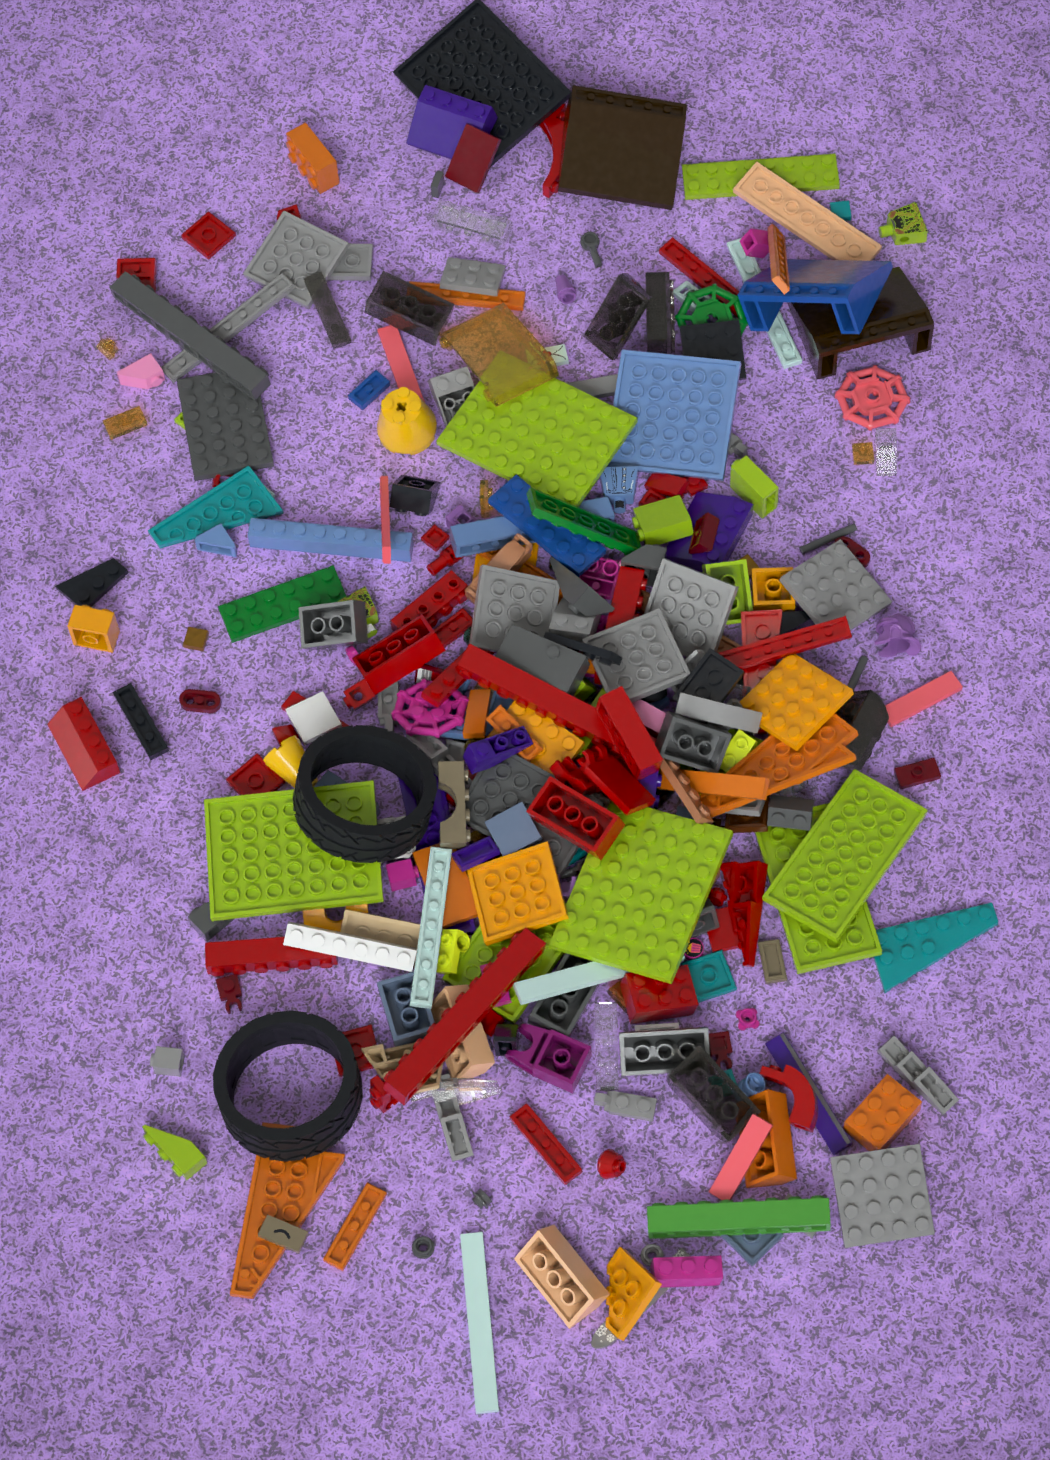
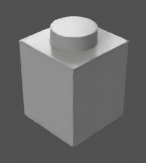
[150,1046,185,1077]

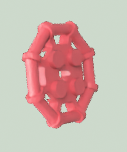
[835,365,910,431]

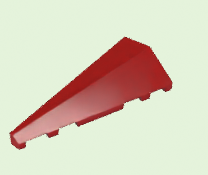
[720,861,768,967]

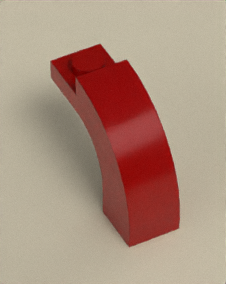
[759,1064,818,1133]

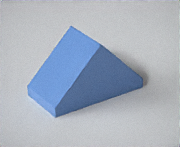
[195,524,237,557]

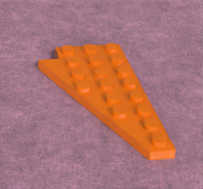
[699,714,859,818]
[230,1122,345,1299]

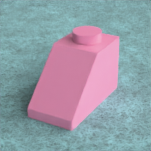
[117,353,165,389]

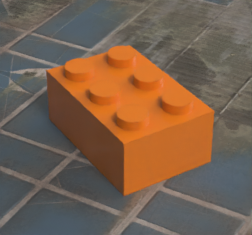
[286,122,339,194]
[843,1074,922,1151]

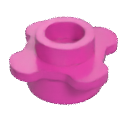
[736,1008,759,1031]

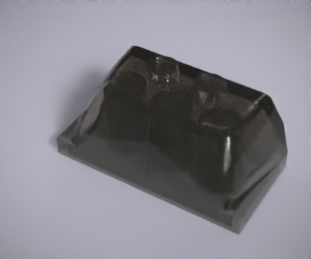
[583,273,652,361]
[835,690,889,770]
[666,1045,761,1143]

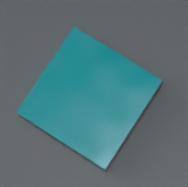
[681,950,737,1003]

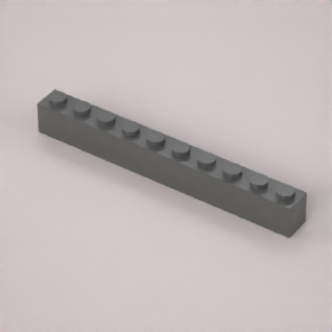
[109,271,271,401]

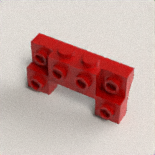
[549,745,631,795]

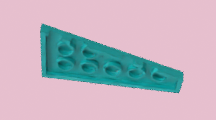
[148,466,284,549]
[873,903,999,994]

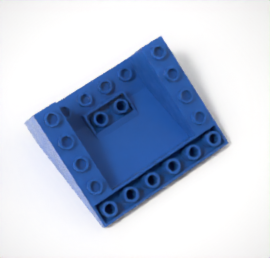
[738,259,893,334]

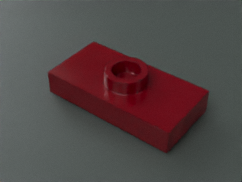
[894,758,941,790]

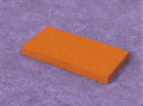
[412,843,478,929]

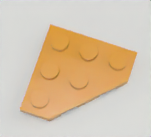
[606,1246,662,1341]

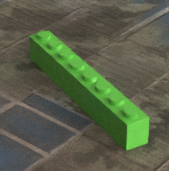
[647,1195,831,1239]

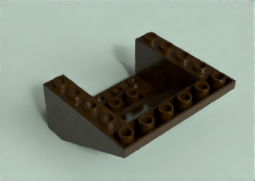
[558,85,687,210]
[788,267,934,380]

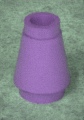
[555,275,576,304]

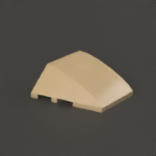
[361,1034,443,1093]

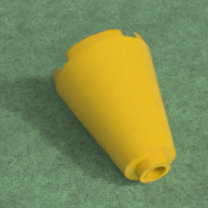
[263,735,318,788]

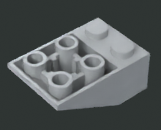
[428,366,475,427]

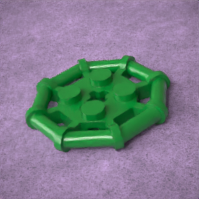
[674,284,748,336]

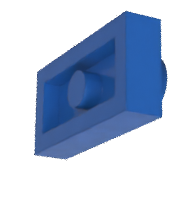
[348,370,390,410]

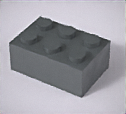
[298,600,368,650]
[655,711,732,773]

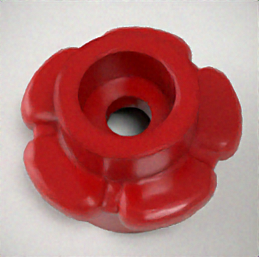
[708,887,727,907]

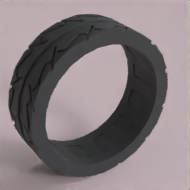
[293,725,437,863]
[213,1010,363,1162]

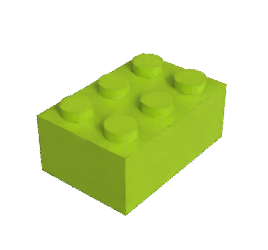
[702,559,753,625]

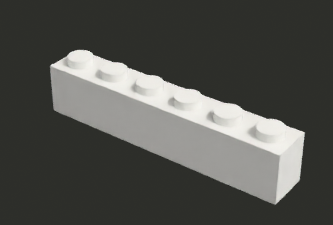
[283,921,417,972]

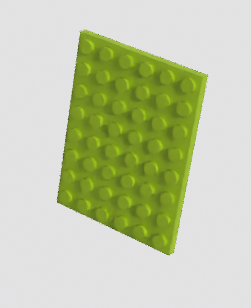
[436,352,638,507]
[204,780,384,921]
[549,801,733,984]

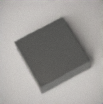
[431,171,445,198]

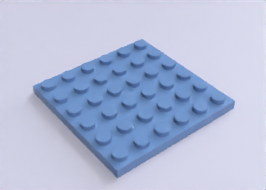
[607,350,741,481]

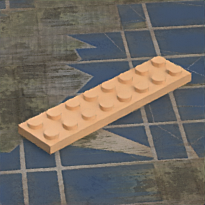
[733,162,882,261]

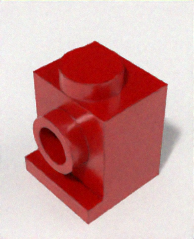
[342,679,376,711]

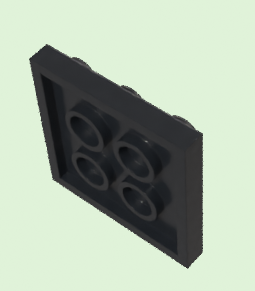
[679,320,746,380]

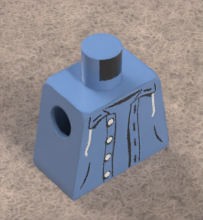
[599,466,638,514]

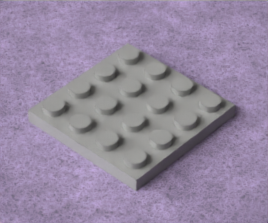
[243,211,350,309]
[779,539,893,631]
[644,558,739,657]
[469,565,560,652]
[582,608,690,703]
[830,1144,935,1248]

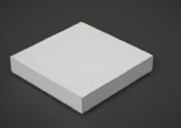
[285,691,342,745]

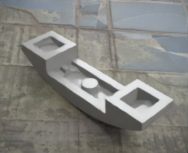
[675,692,762,733]

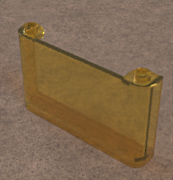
[439,303,559,407]

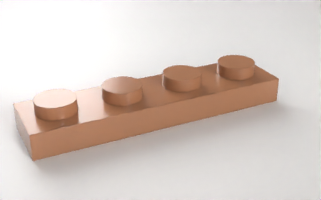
[660,758,714,824]

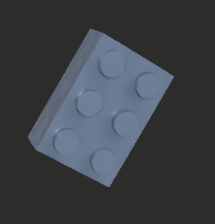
[377,972,434,1047]

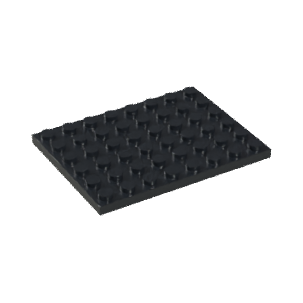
[393,0,571,167]

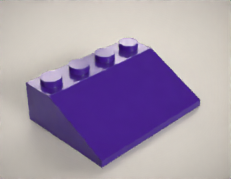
[406,85,498,160]
[666,492,753,573]

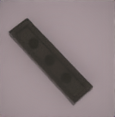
[303,272,352,350]

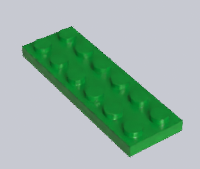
[526,487,641,555]
[218,565,346,643]

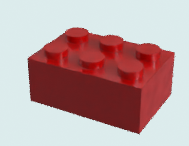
[620,965,699,1024]

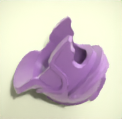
[874,613,921,657]

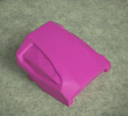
[579,557,621,600]

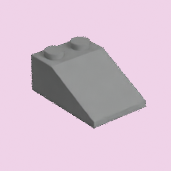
[549,597,602,642]

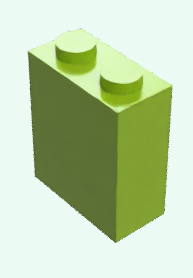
[730,455,779,519]
[631,495,693,545]

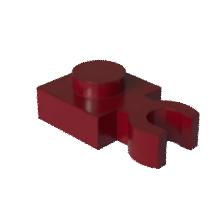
[215,974,243,1014]
[709,1031,733,1072]

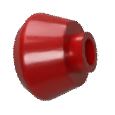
[597,1149,626,1179]

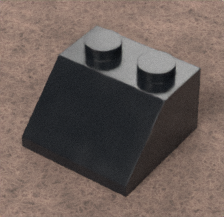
[389,475,441,516]

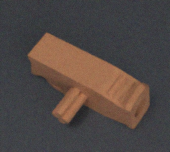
[465,533,533,605]

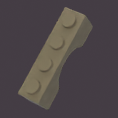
[438,761,470,849]

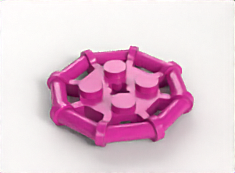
[391,678,469,738]

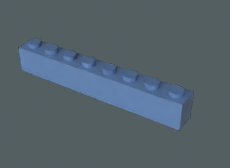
[449,496,615,558]
[248,518,414,562]

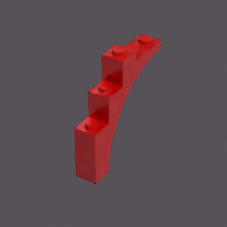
[539,103,566,198]

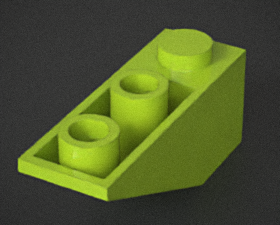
[142,1125,207,1180]

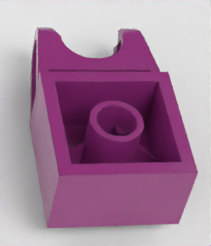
[505,1024,592,1094]

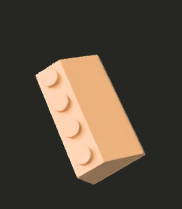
[431,984,495,1085]
[514,1225,610,1329]

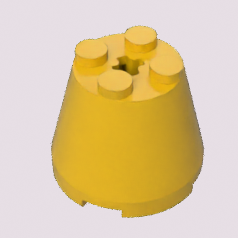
[377,387,437,455]

